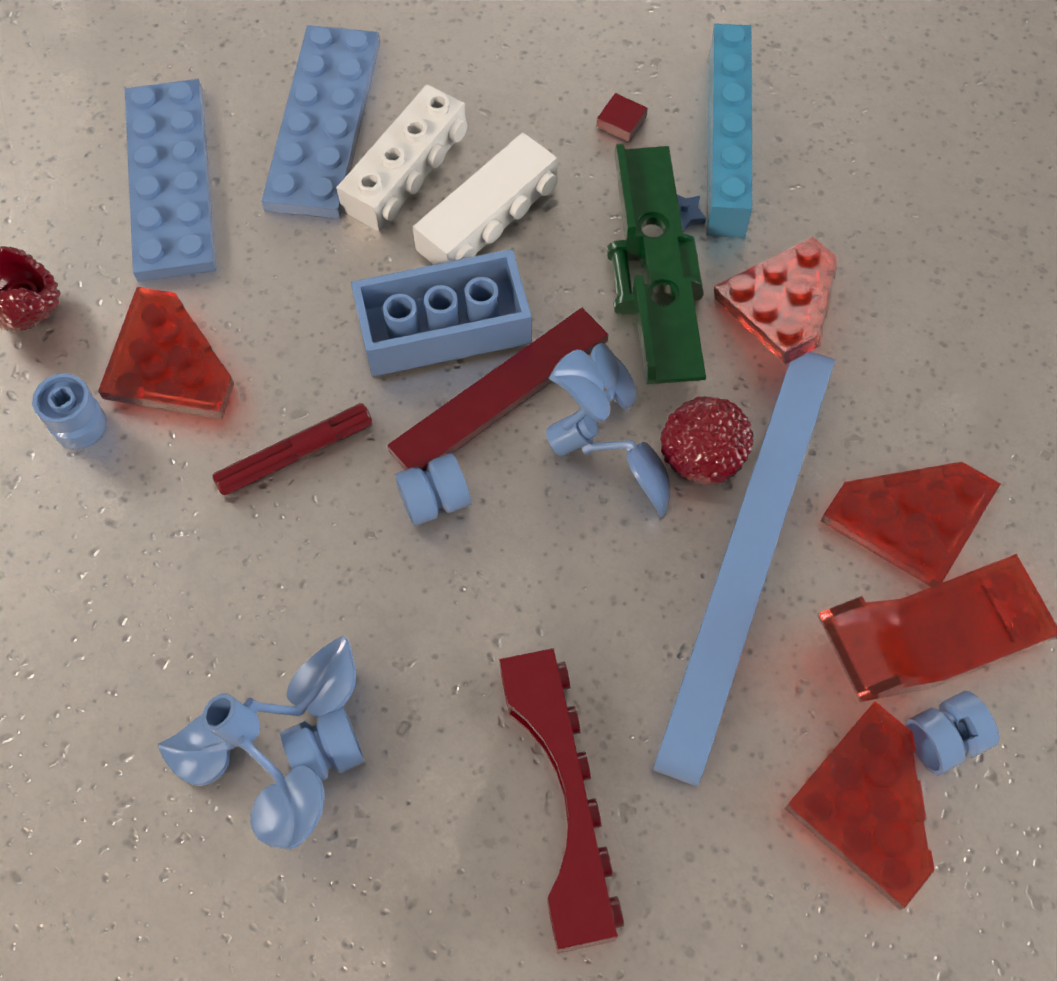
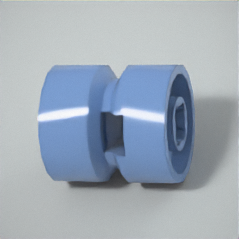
[32,373,107,449]
[394,453,472,526]
[905,691,1000,776]
[280,706,365,781]

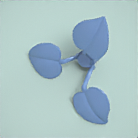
[546,343,670,519]
[158,636,356,850]

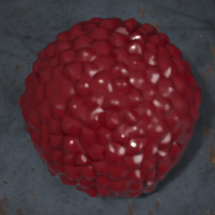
[0,246,61,332]
[660,396,754,485]

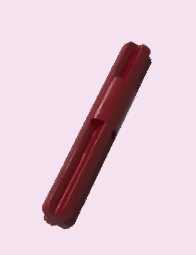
[212,403,372,495]

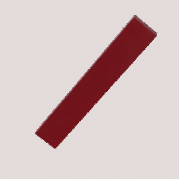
[387,307,609,471]

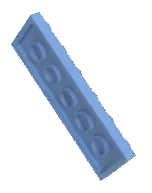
[261,25,380,219]
[125,79,216,282]

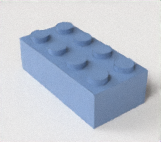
[351,249,532,377]

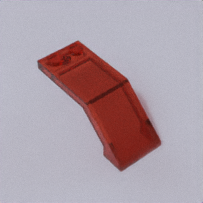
[818,554,1057,702]

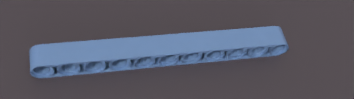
[653,347,835,787]

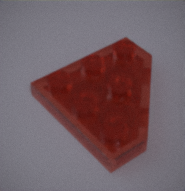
[714,237,837,365]
[98,287,234,420]
[820,462,1001,590]
[784,701,935,910]

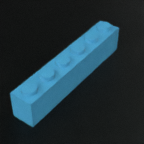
[706,24,752,237]

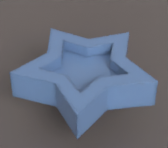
[677,194,706,232]

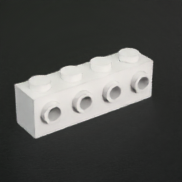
[336,84,468,232]
[413,132,557,265]

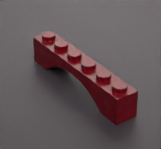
[499,648,624,954]

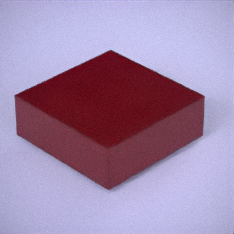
[596,93,648,142]

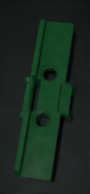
[606,144,706,385]

